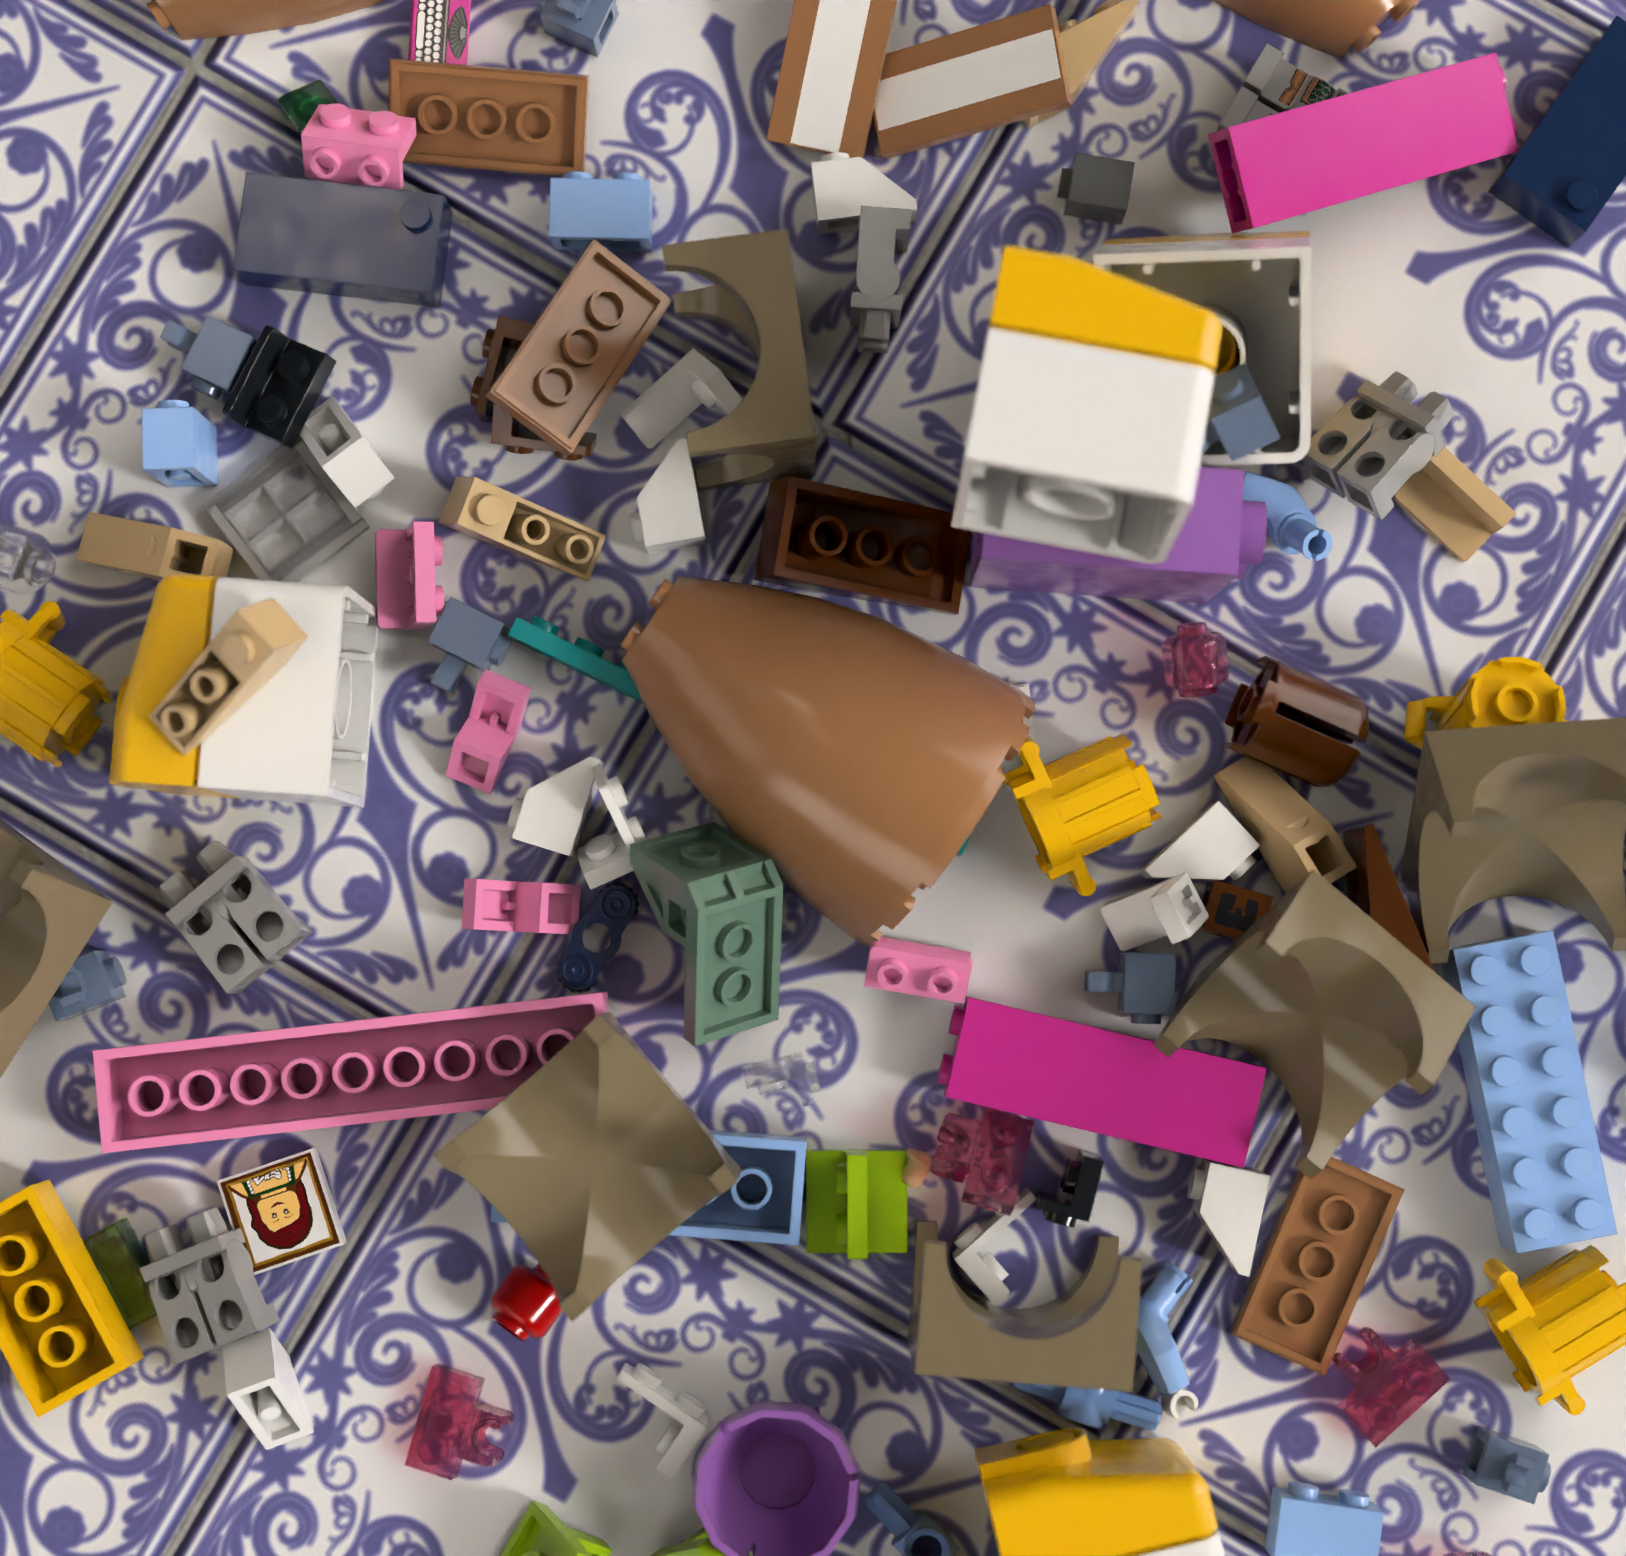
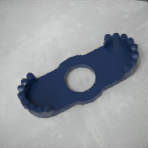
[556,883,640,993]

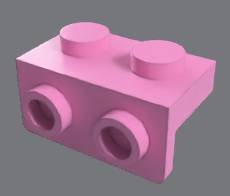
[301,103,416,190]
[375,521,444,630]
[864,937,972,1004]

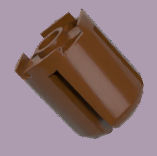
[1223,656,1369,787]

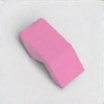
[445,669,532,794]
[461,878,581,935]

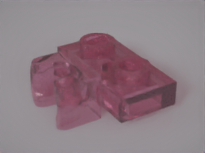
[929,1107,1034,1216]
[1332,1327,1450,1448]
[405,1363,515,1480]

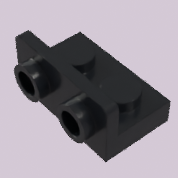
[222,325,337,449]
[1035,1149,1104,1227]

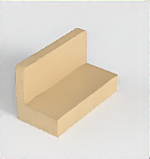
[1393,447,1517,562]

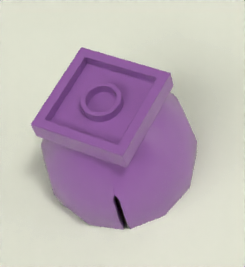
[693,1400,861,1556]

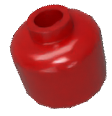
[491,1263,563,1342]

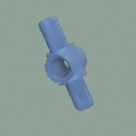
[1013,1382,1162,1431]
[864,1482,960,1556]

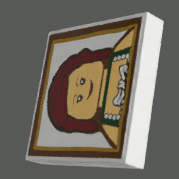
[217,1147,347,1275]

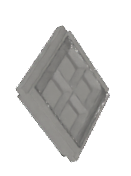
[202,435,370,582]

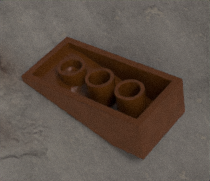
[754,476,971,615]
[1343,824,1435,972]

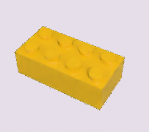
[0,1179,145,1418]

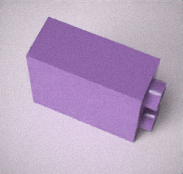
[969,466,1267,604]

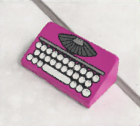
[408,0,471,65]

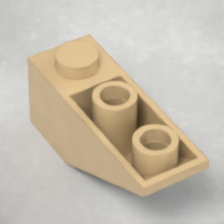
[1023,0,1139,129]
[438,477,606,581]
[76,512,234,581]
[149,597,309,756]
[1213,756,1357,894]

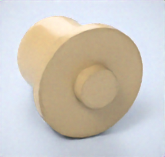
[902,1148,938,1188]

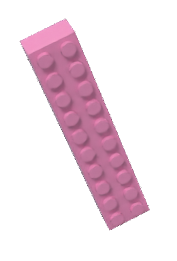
[92,991,610,1153]

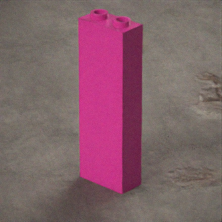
[1208,52,1519,234]
[937,996,1267,1168]

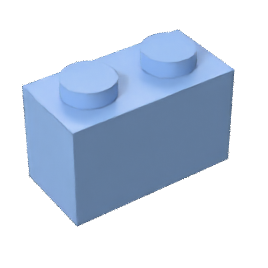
[549,171,653,252]
[142,400,218,488]
[1264,1482,1384,1556]

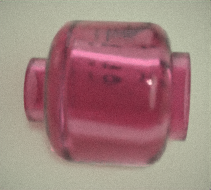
[1161,622,1229,697]

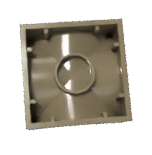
[662,229,816,491]
[1400,717,1626,964]
[0,818,113,1078]
[1153,869,1476,1179]
[434,1012,742,1322]
[907,1219,1142,1392]

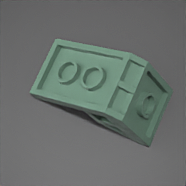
[630,821,783,1047]

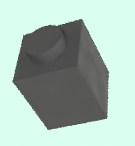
[1057,153,1135,225]

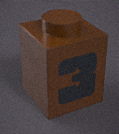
[1198,880,1273,941]

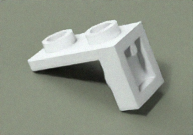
[621,348,742,449]
[576,764,647,890]
[1101,872,1209,951]
[952,1187,1037,1306]
[617,1363,709,1480]

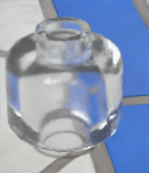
[0,524,56,595]

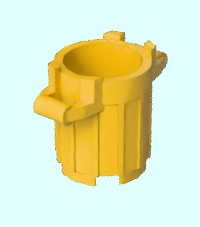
[0,601,113,767]
[1404,656,1567,750]
[1003,734,1162,897]
[1473,1245,1626,1415]

